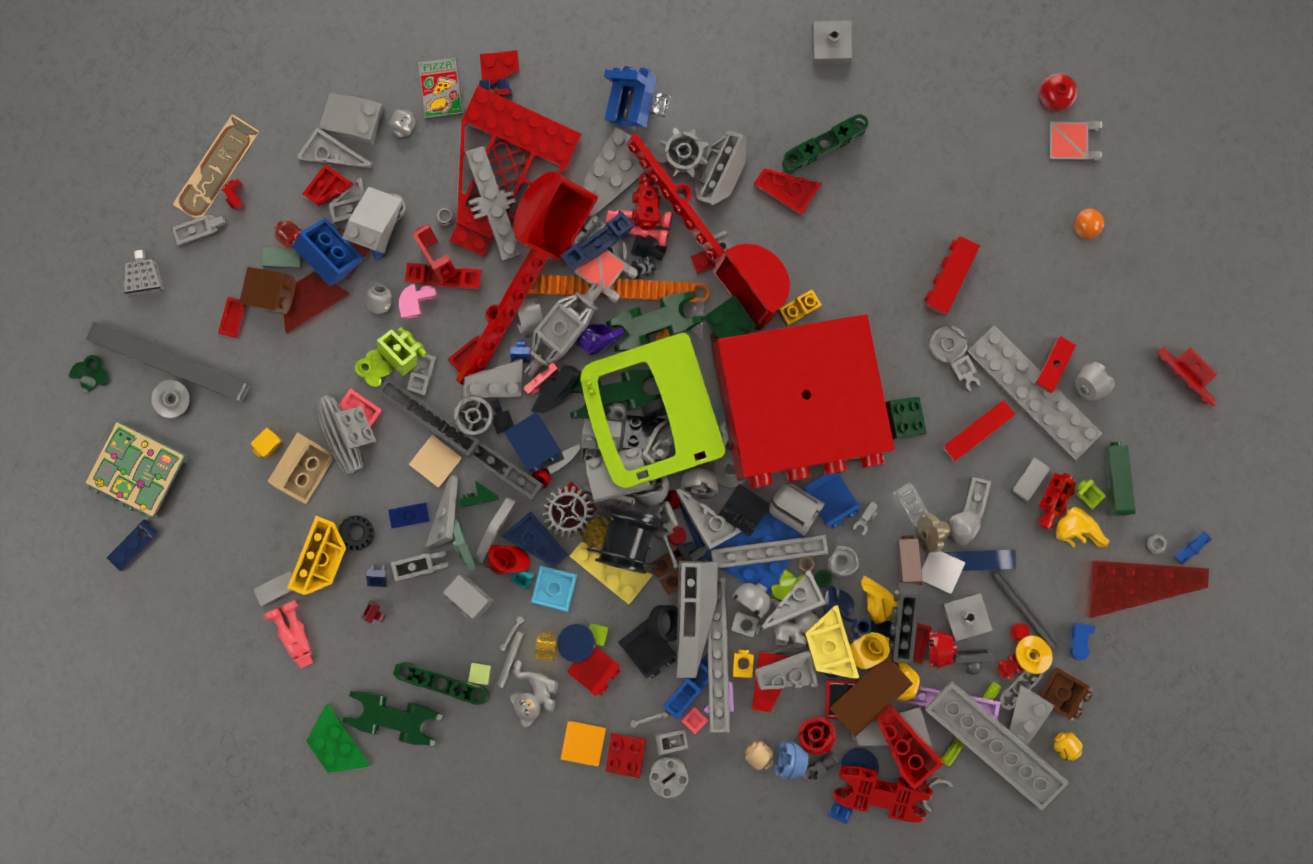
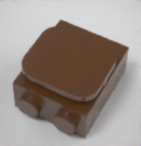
[239,267,296,314]

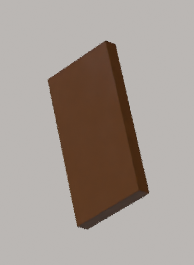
[829,657,913,737]

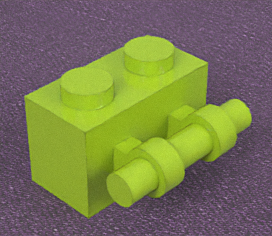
[377,327,427,376]

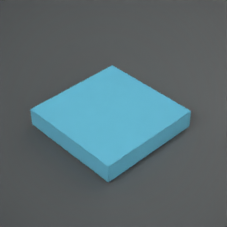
[531,565,577,612]

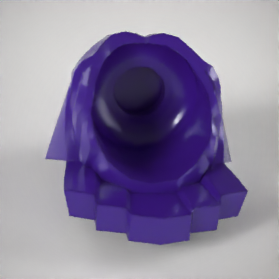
[577,324,624,355]

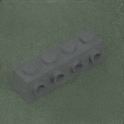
[889,582,920,663]

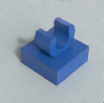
[510,340,531,363]
[828,801,853,824]

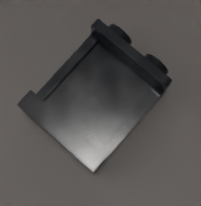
[618,619,676,679]

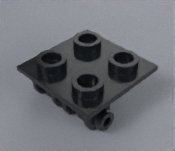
[623,415,665,451]
[718,483,770,536]

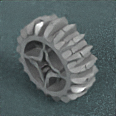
[542,486,595,538]

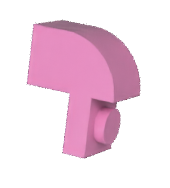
[399,284,438,320]

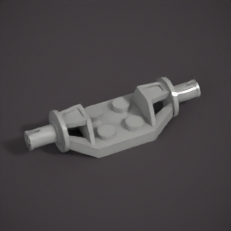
[524,281,604,378]

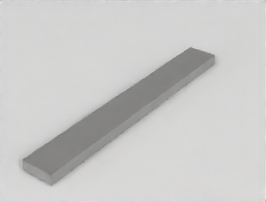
[707,578,730,734]

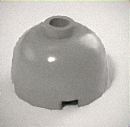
[454,396,493,435]
[680,465,718,499]
[632,474,670,506]
[731,583,771,619]

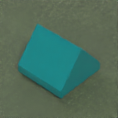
[510,570,535,589]

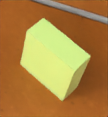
[468,663,491,685]

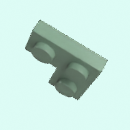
[453,518,477,571]

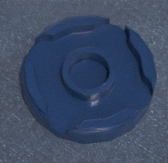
[557,624,596,663]
[840,748,879,777]

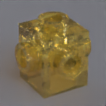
[578,516,608,549]

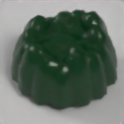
[814,569,833,588]

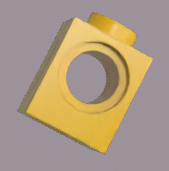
[250,428,283,458]
[732,650,754,678]

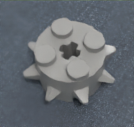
[659,128,709,177]

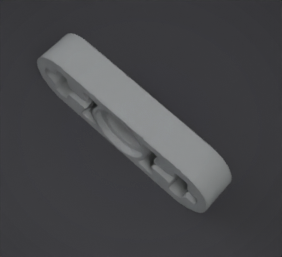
[998,670,1044,710]

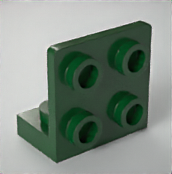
[885,397,927,440]

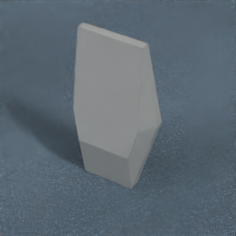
[641,418,676,465]

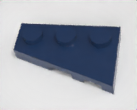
[501,511,568,567]

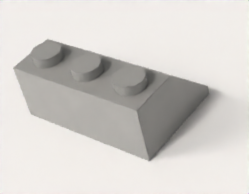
[585,446,651,503]

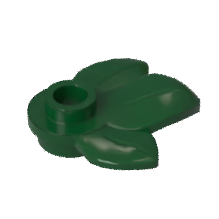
[69,355,108,392]

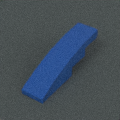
[663,653,729,719]

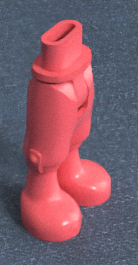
[606,209,673,247]
[263,600,313,669]

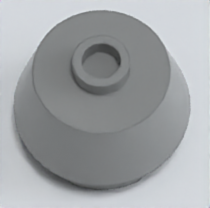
[1075,362,1115,401]

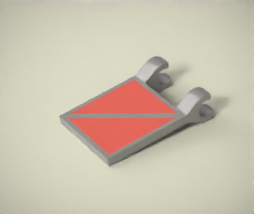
[1049,121,1102,161]
[574,250,638,303]

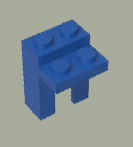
[604,66,657,128]

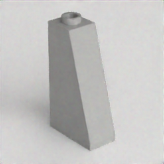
[850,706,932,746]

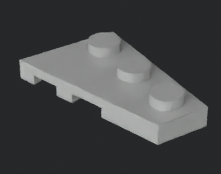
[463,358,523,398]
[755,651,818,690]
[1009,684,1054,746]

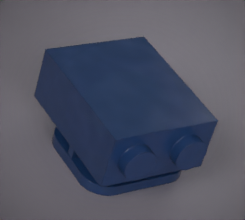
[504,412,562,473]

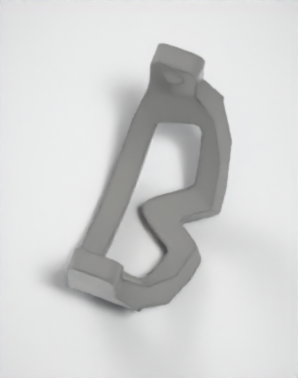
[919,775,953,812]

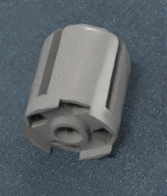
[769,482,825,536]

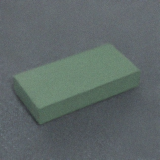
[262,247,302,268]

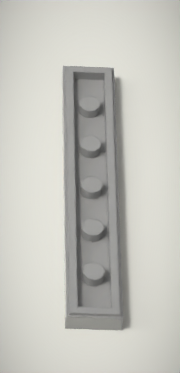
[711,535,828,568]

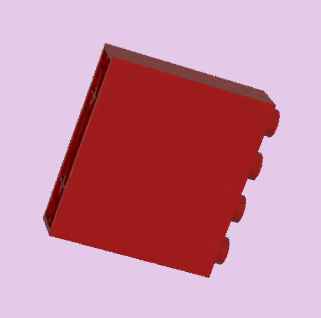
[711,314,895,489]

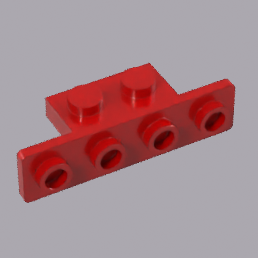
[1158,346,1217,407]

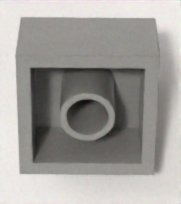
[812,21,853,65]
[941,593,993,642]

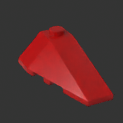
[876,705,945,790]

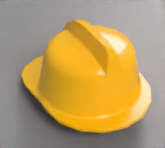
[850,632,890,669]

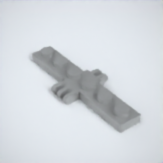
[465,146,521,261]

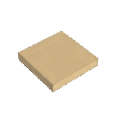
[408,434,463,488]

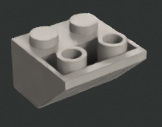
[580,419,622,463]

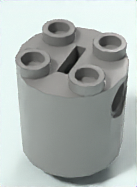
[649,756,688,798]

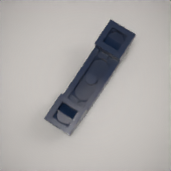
[560,211,634,271]
[944,550,1016,571]

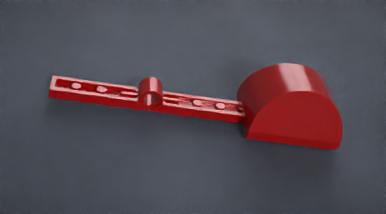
[627,133,790,330]
[455,172,598,385]

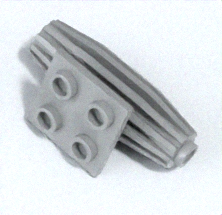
[316,395,376,475]

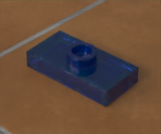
[388,502,430,529]

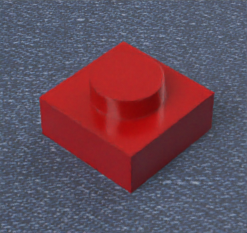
[690,250,715,275]

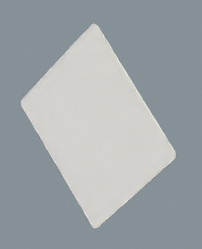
[921,551,965,594]

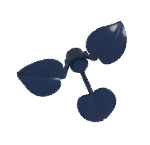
[823,586,893,678]

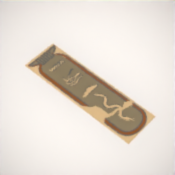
[172,114,260,219]

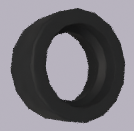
[648,605,678,642]

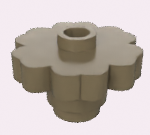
[916,514,951,553]

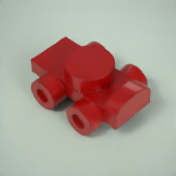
[996,653,1024,680]

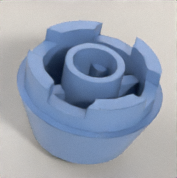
[774,741,808,780]

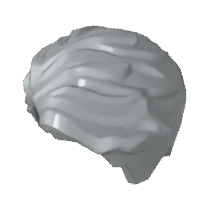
[947,511,981,546]
[827,546,859,578]

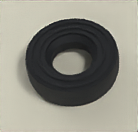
[642,398,667,418]

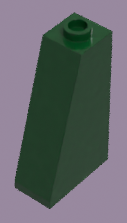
[1105,442,1136,516]

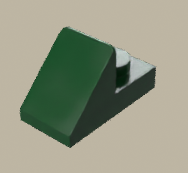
[459,480,500,508]

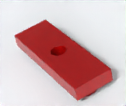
[1035,336,1076,393]

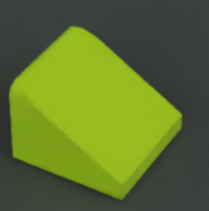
[589,623,609,646]

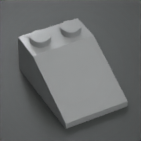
[319,93,384,145]
[342,187,404,253]

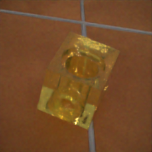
[534,632,557,661]

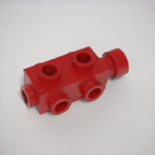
[632,174,661,231]
[1037,472,1076,530]

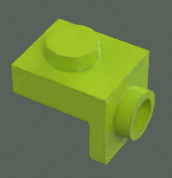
[1075,479,1106,510]

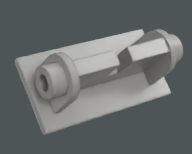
[571,214,606,247]

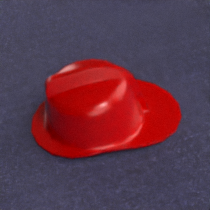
[486,545,530,575]

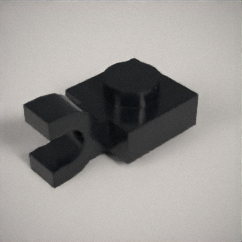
[631,234,667,261]
[491,399,514,435]

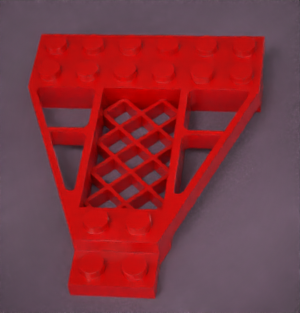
[449,86,582,257]

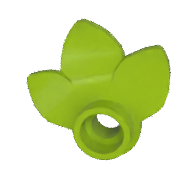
[355,349,393,387]
[771,570,805,600]

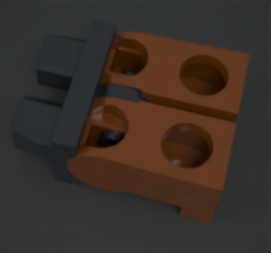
[651,541,705,596]

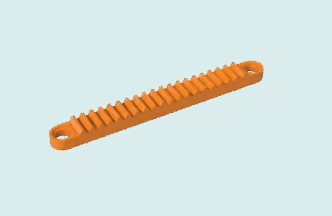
[528,274,710,304]

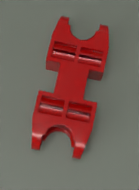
[832,766,933,823]

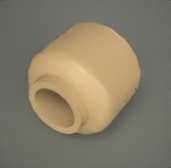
[745,741,774,770]

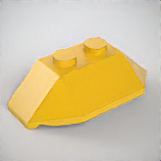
[287,516,346,595]

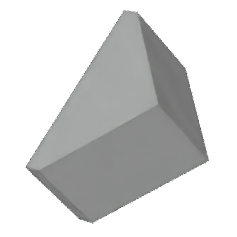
[655,729,688,755]

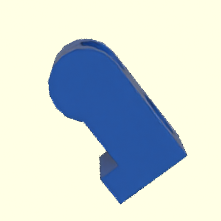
[1070,623,1095,660]

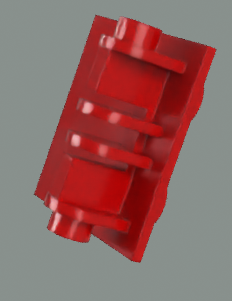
[605,733,646,778]

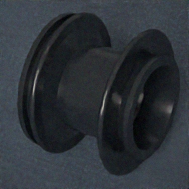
[587,504,668,574]

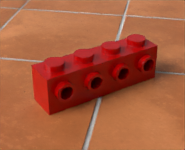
[924,236,980,316]

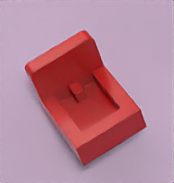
[222,179,245,211]

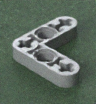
[474,497,516,564]

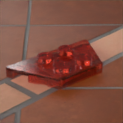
[284,272,350,334]

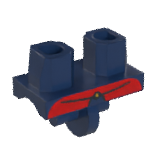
[479,78,513,97]

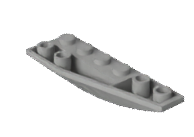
[676,561,718,678]

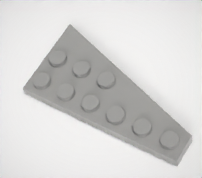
[580,127,664,225]

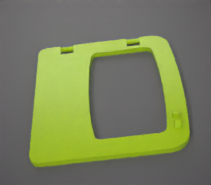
[580,333,726,488]

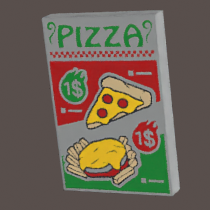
[418,58,463,119]

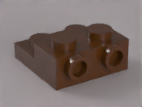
[1039,667,1093,722]

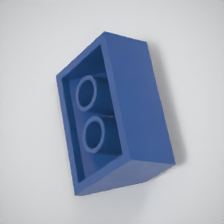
[292,218,364,287]

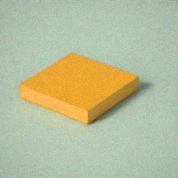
[561,721,606,767]

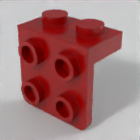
[568,646,620,697]

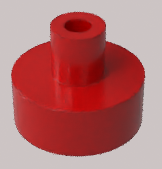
[531,468,551,489]

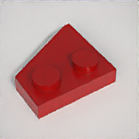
[480,50,519,87]
[302,164,354,206]

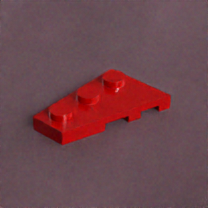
[753,168,822,215]
[751,652,791,712]

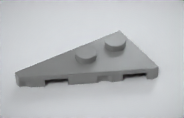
[296,127,372,169]
[425,476,458,550]
[675,489,741,550]
[761,570,826,631]

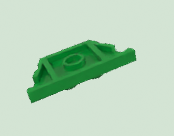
[306,704,371,773]

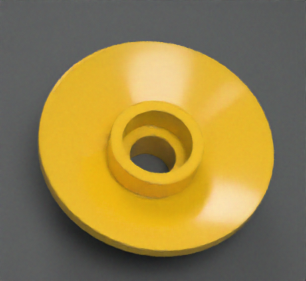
[1016,636,1052,674]

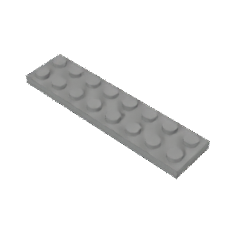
[967,325,1103,461]
[925,681,1069,810]

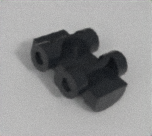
[630,257,656,280]

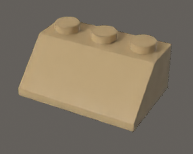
[267,432,335,504]

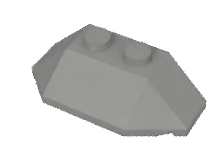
[694,131,746,205]

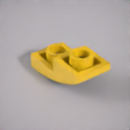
[778,290,822,327]

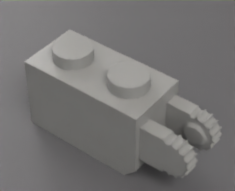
[391,551,449,582]

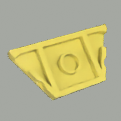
[805,605,859,679]

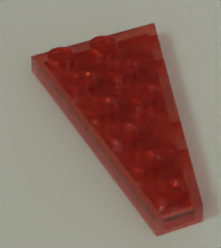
[1089,560,1209,618]

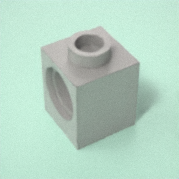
[730,612,761,637]

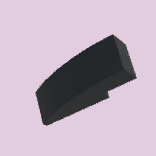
[531,365,582,413]

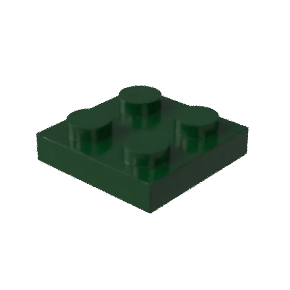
[703,295,757,339]

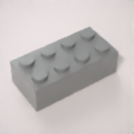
[443,575,494,619]

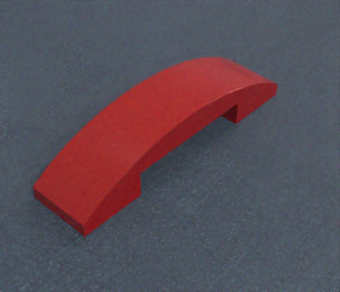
[405,262,482,289]

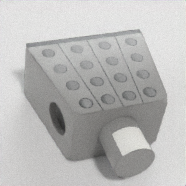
[124,250,165,297]

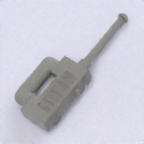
[645,501,679,568]

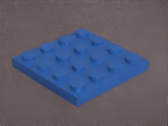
[703,509,808,596]

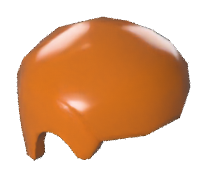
[1073,208,1105,240]

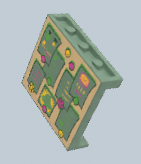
[85,421,189,519]

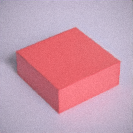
[681,707,708,734]

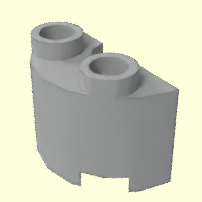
[515,296,544,338]

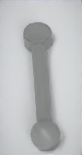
[499,616,524,652]
[630,710,669,728]

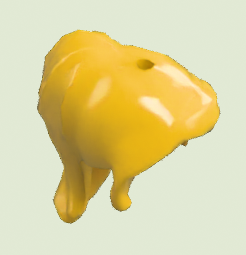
[1056,507,1110,548]

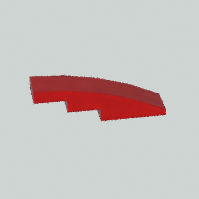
[942,400,1016,462]

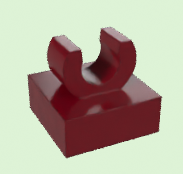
[361,600,385,623]

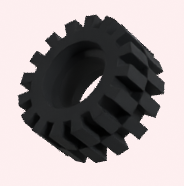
[338,515,374,550]

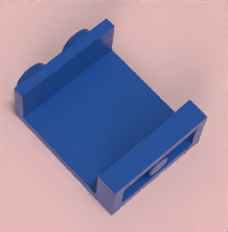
[803,473,861,528]

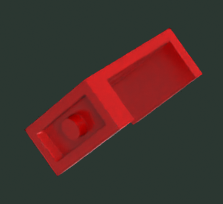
[412,224,458,284]

